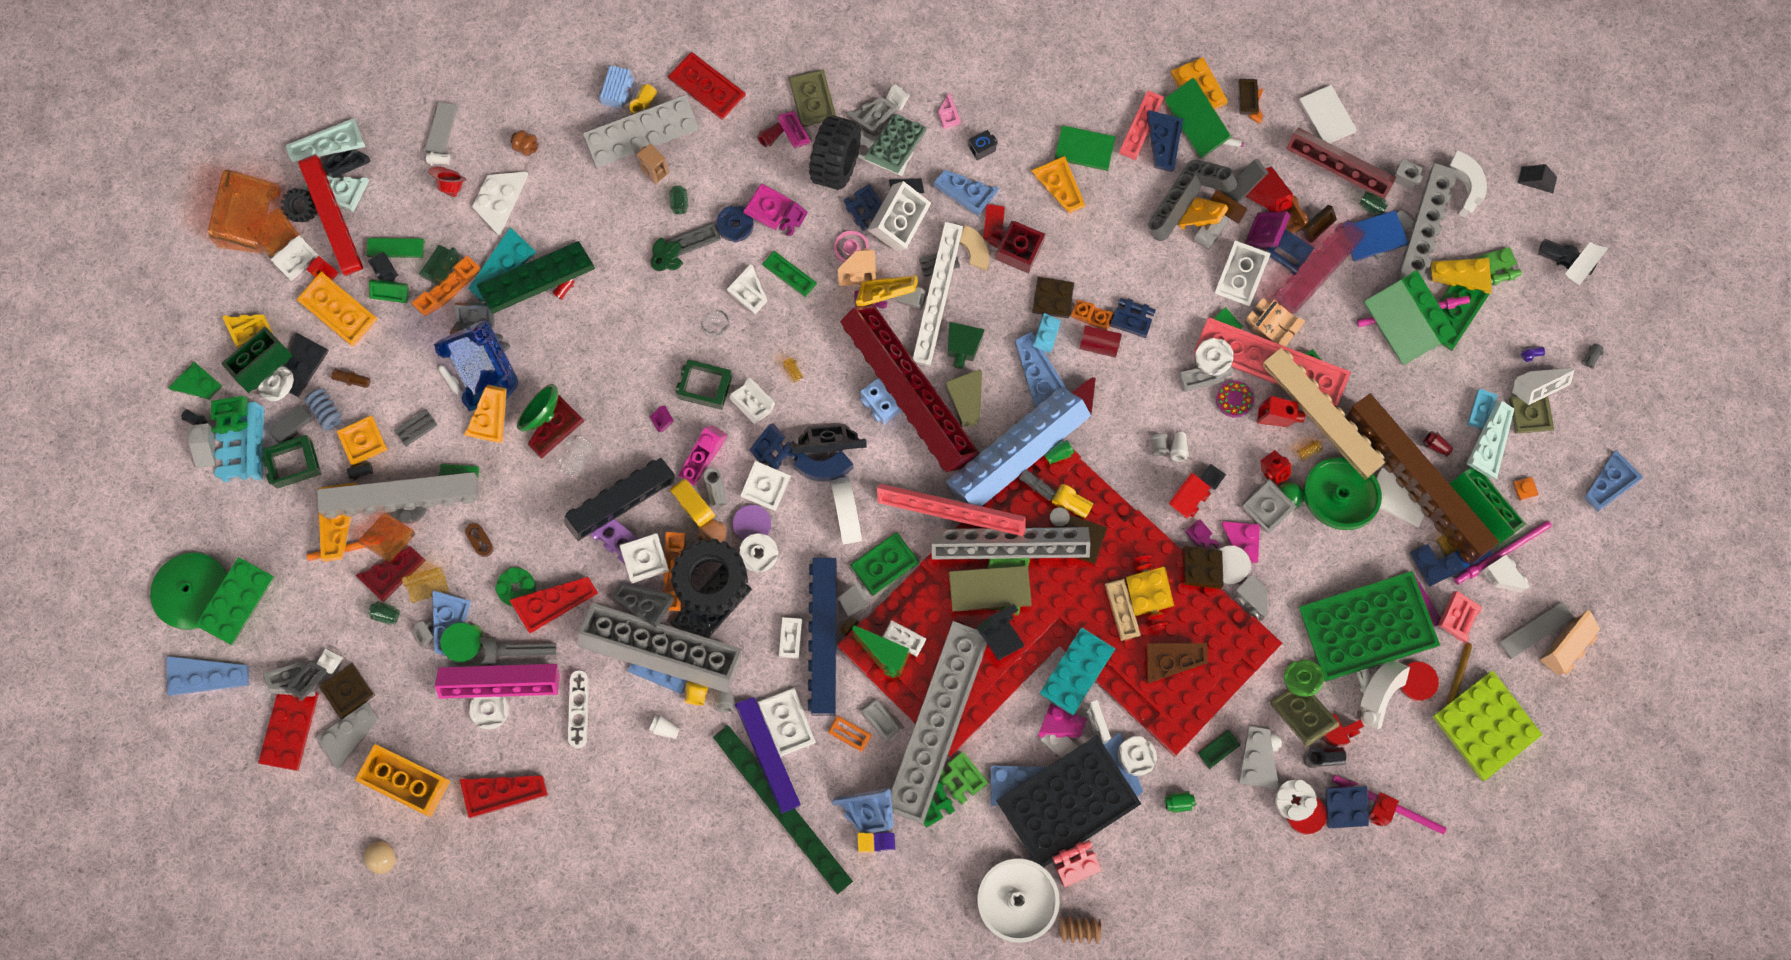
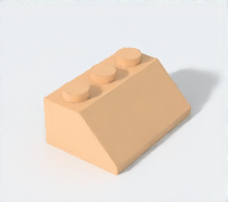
[1540,610,1600,676]

